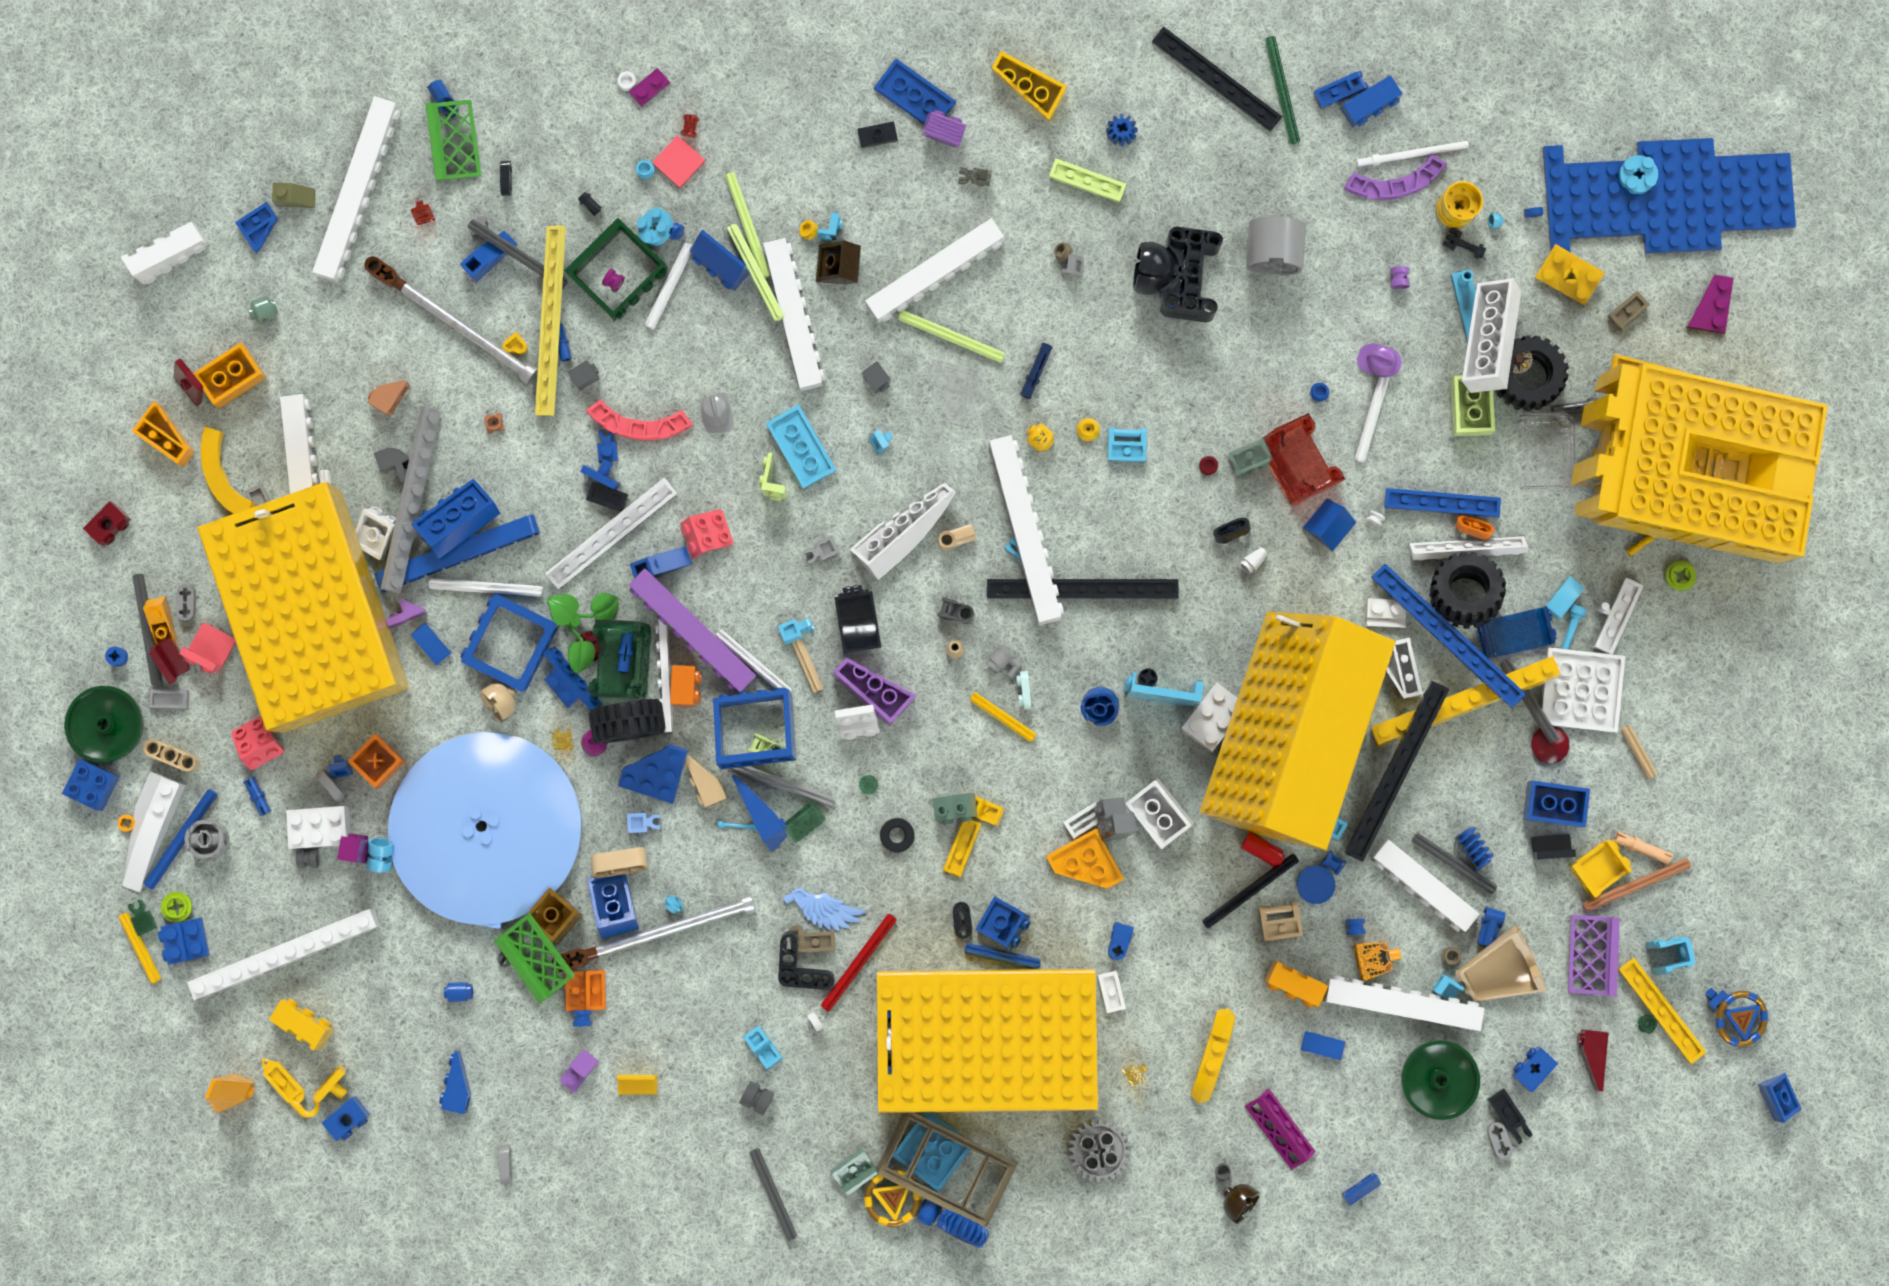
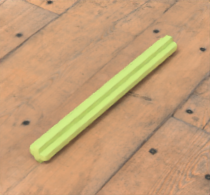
[725,172,771,278]
[727,224,784,321]
[899,310,1004,363]

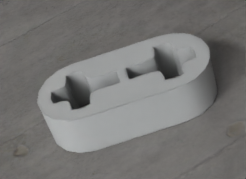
[176,585,196,621]
[316,769,347,803]
[1487,1122,1513,1159]
[499,1146,512,1184]

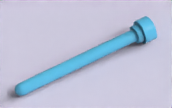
[1561,605,1587,650]

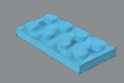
[766,405,837,489]

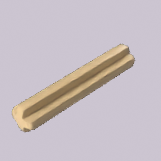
[792,639,823,693]
[1621,725,1657,779]

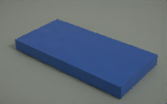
[874,59,956,125]

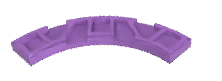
[1344,154,1447,200]

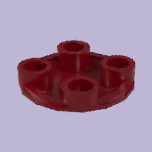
[1531,726,1570,763]

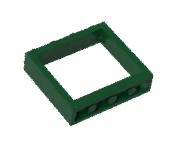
[564,218,668,321]

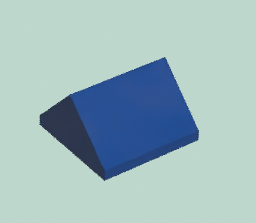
[1303,499,1356,552]
[1757,1073,1802,1123]

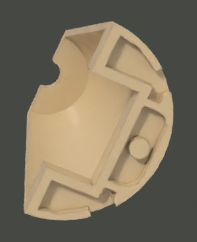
[1455,925,1547,1002]

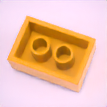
[193,342,267,409]

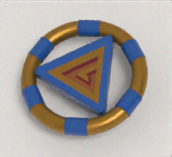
[1715,991,1768,1047]

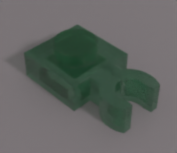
[128,899,158,936]

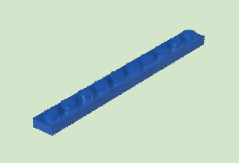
[1371,564,1526,709]

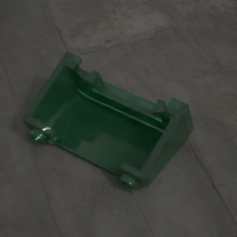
[588,620,651,700]

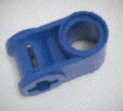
[1108,922,1134,960]

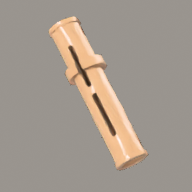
[1613,831,1673,865]

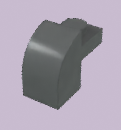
[374,448,409,485]

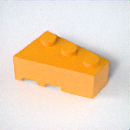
[132,401,195,467]

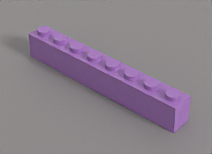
[629,568,756,692]

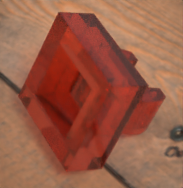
[411,200,435,226]

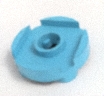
[1618,155,1658,194]
[636,207,673,246]

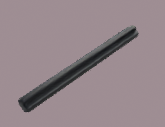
[1202,854,1299,929]

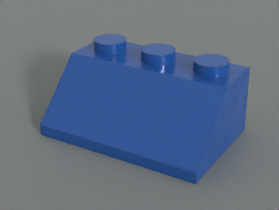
[690,229,749,291]

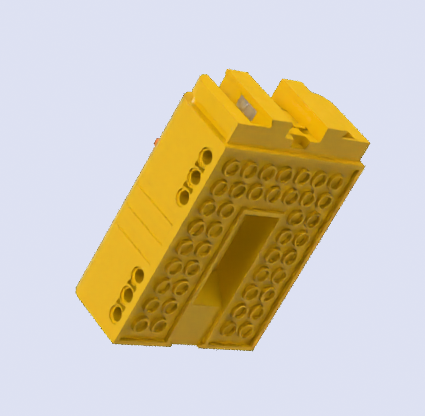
[1571,363,1828,563]

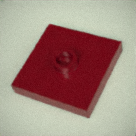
[173,359,203,406]

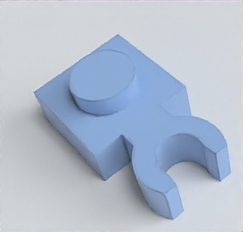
[627,813,661,833]

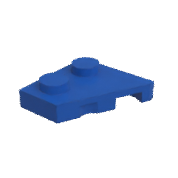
[235,202,279,254]

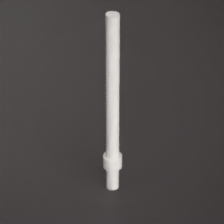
[1356,141,1469,167]

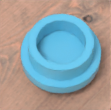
[636,160,655,179]

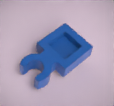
[597,429,618,463]

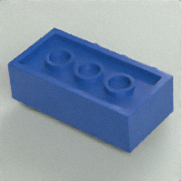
[412,479,501,559]

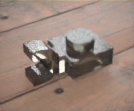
[958,167,992,187]

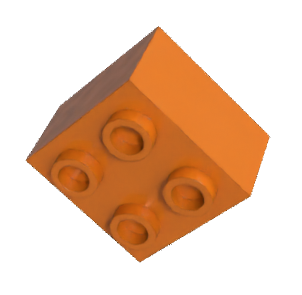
[670,665,702,708]
[348,734,407,789]

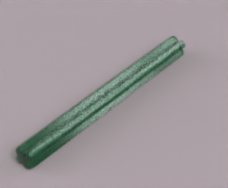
[1265,36,1300,145]

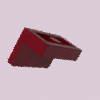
[149,637,190,685]

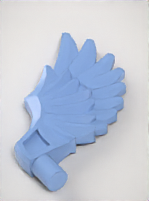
[783,888,866,931]

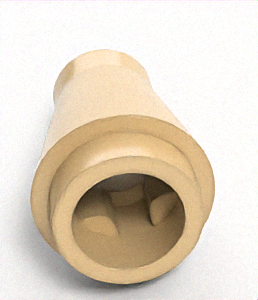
[945,640,965,659]

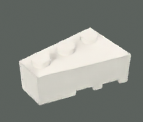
[1386,638,1423,699]

